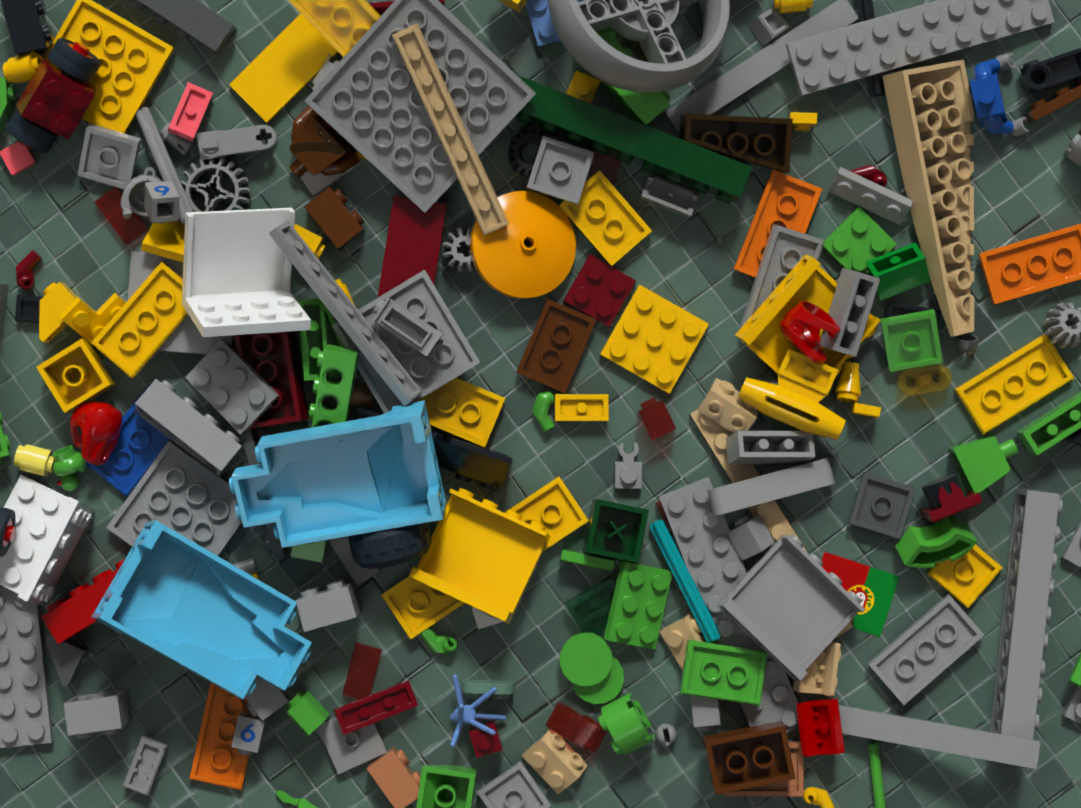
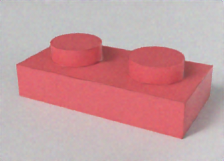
[167,82,213,142]

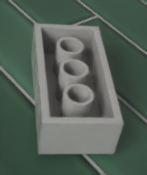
[135,379,242,477]

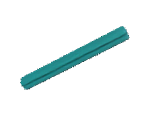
[650,519,721,643]

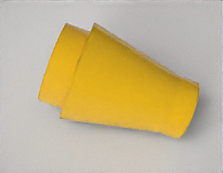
[835,362,861,403]

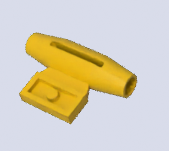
[738,348,846,440]

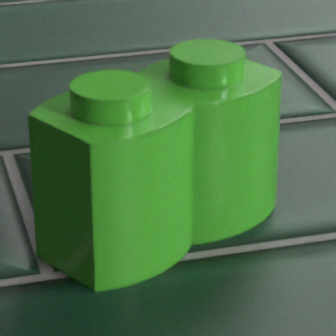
[286,690,330,736]

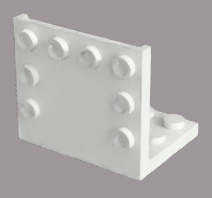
[182,208,311,337]
[0,475,94,606]

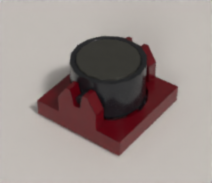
[919,473,983,523]

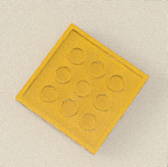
[43,0,175,134]

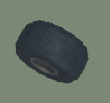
[349,523,432,569]

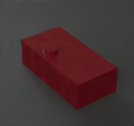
[234,331,308,429]

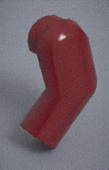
[848,165,887,187]

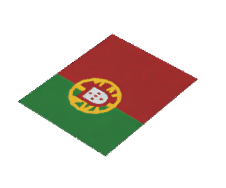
[821,552,900,637]

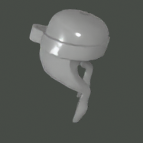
[120,167,164,224]

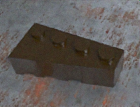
[679,114,793,173]

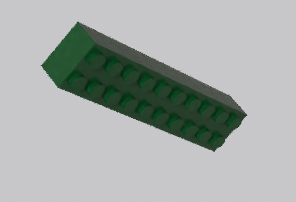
[516,74,752,204]

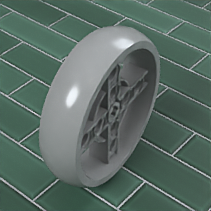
[548,0,730,93]

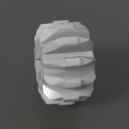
[443,227,473,272]
[1042,303,1081,349]

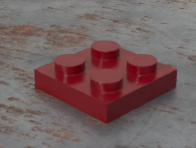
[563,254,636,327]

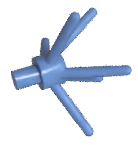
[450,675,507,747]

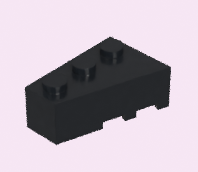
[1,0,54,55]

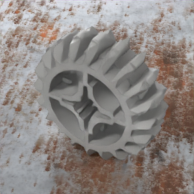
[180,157,251,212]

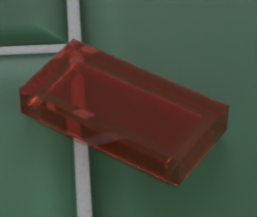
[95,187,149,245]
[342,642,382,699]

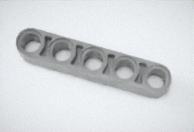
[707,458,836,517]

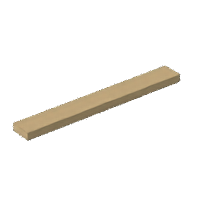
[392,23,509,236]

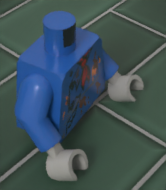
[970,53,1030,137]

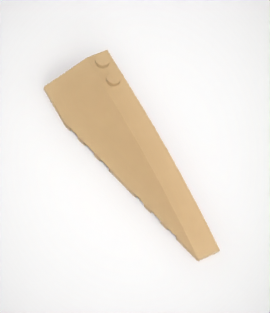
[882,59,974,337]

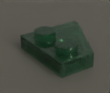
[564,576,616,635]

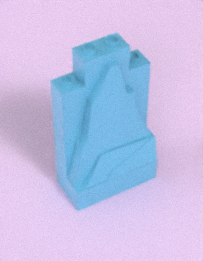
[229,400,446,548]
[91,520,312,699]

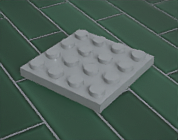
[332,270,481,413]
[106,441,243,556]

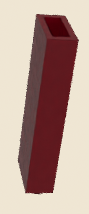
[377,196,448,298]

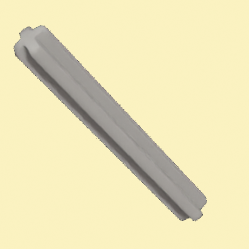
[136,107,193,225]

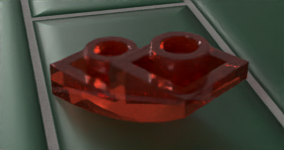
[545,702,608,753]

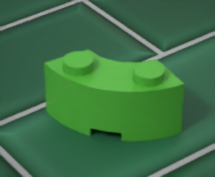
[895,516,978,568]

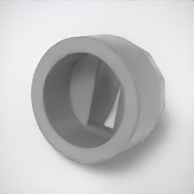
[655,723,677,746]

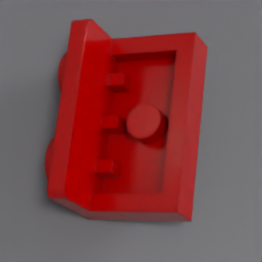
[796,699,845,757]

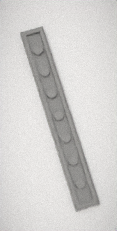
[665,0,859,135]
[269,221,422,406]
[839,705,1042,769]

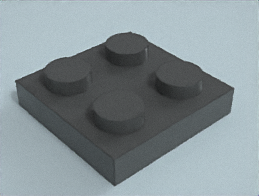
[848,472,916,539]

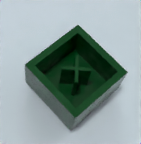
[582,499,649,563]

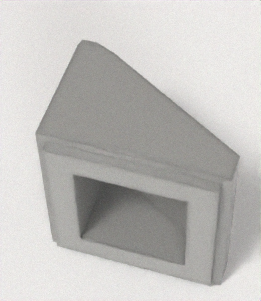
[749,6,790,46]

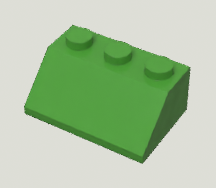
[416,765,477,808]

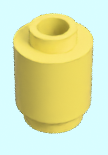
[14,444,55,476]

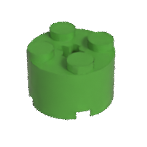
[598,692,656,755]

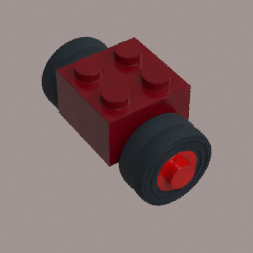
[6,38,101,153]

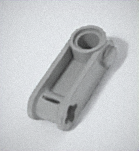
[196,125,277,160]

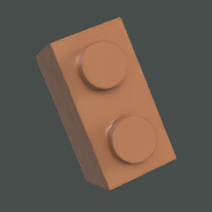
[367,746,421,808]

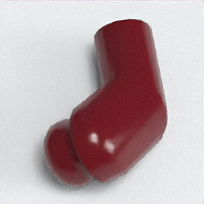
[16,250,42,290]

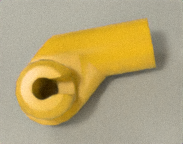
[803,787,835,808]

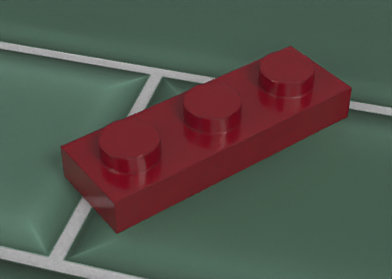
[333,680,418,735]

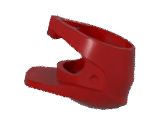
[779,301,841,365]
[70,400,122,465]

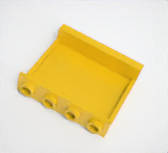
[735,254,881,376]
[409,488,551,624]

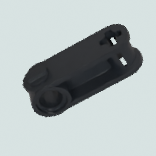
[1019,48,1081,97]

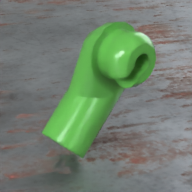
[532,391,555,432]
[419,627,458,654]

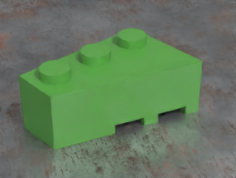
[297,298,358,382]

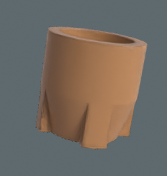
[351,385,374,406]

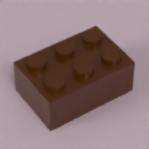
[703,721,796,795]

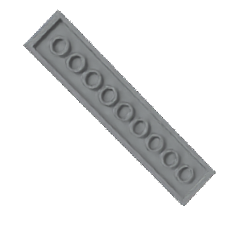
[785,0,1055,97]
[658,477,799,733]

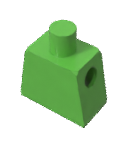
[948,436,1019,493]

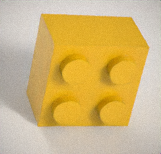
[36,339,116,413]

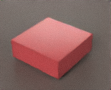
[0,142,37,176]

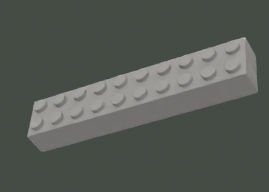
[990,488,1063,740]

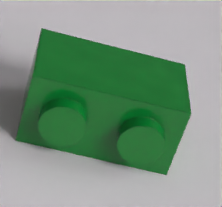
[866,242,930,301]

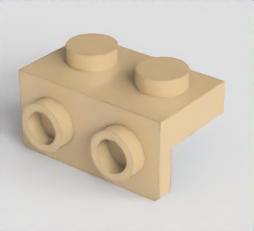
[698,378,759,433]
[660,612,716,671]
[793,641,841,697]
[522,727,587,794]

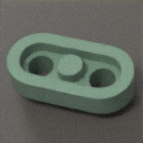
[461,679,515,699]

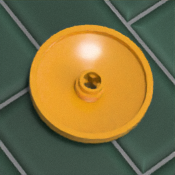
[470,191,576,299]

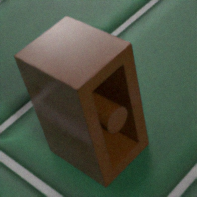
[305,187,365,250]

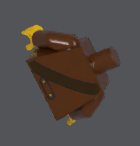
[289,106,367,177]

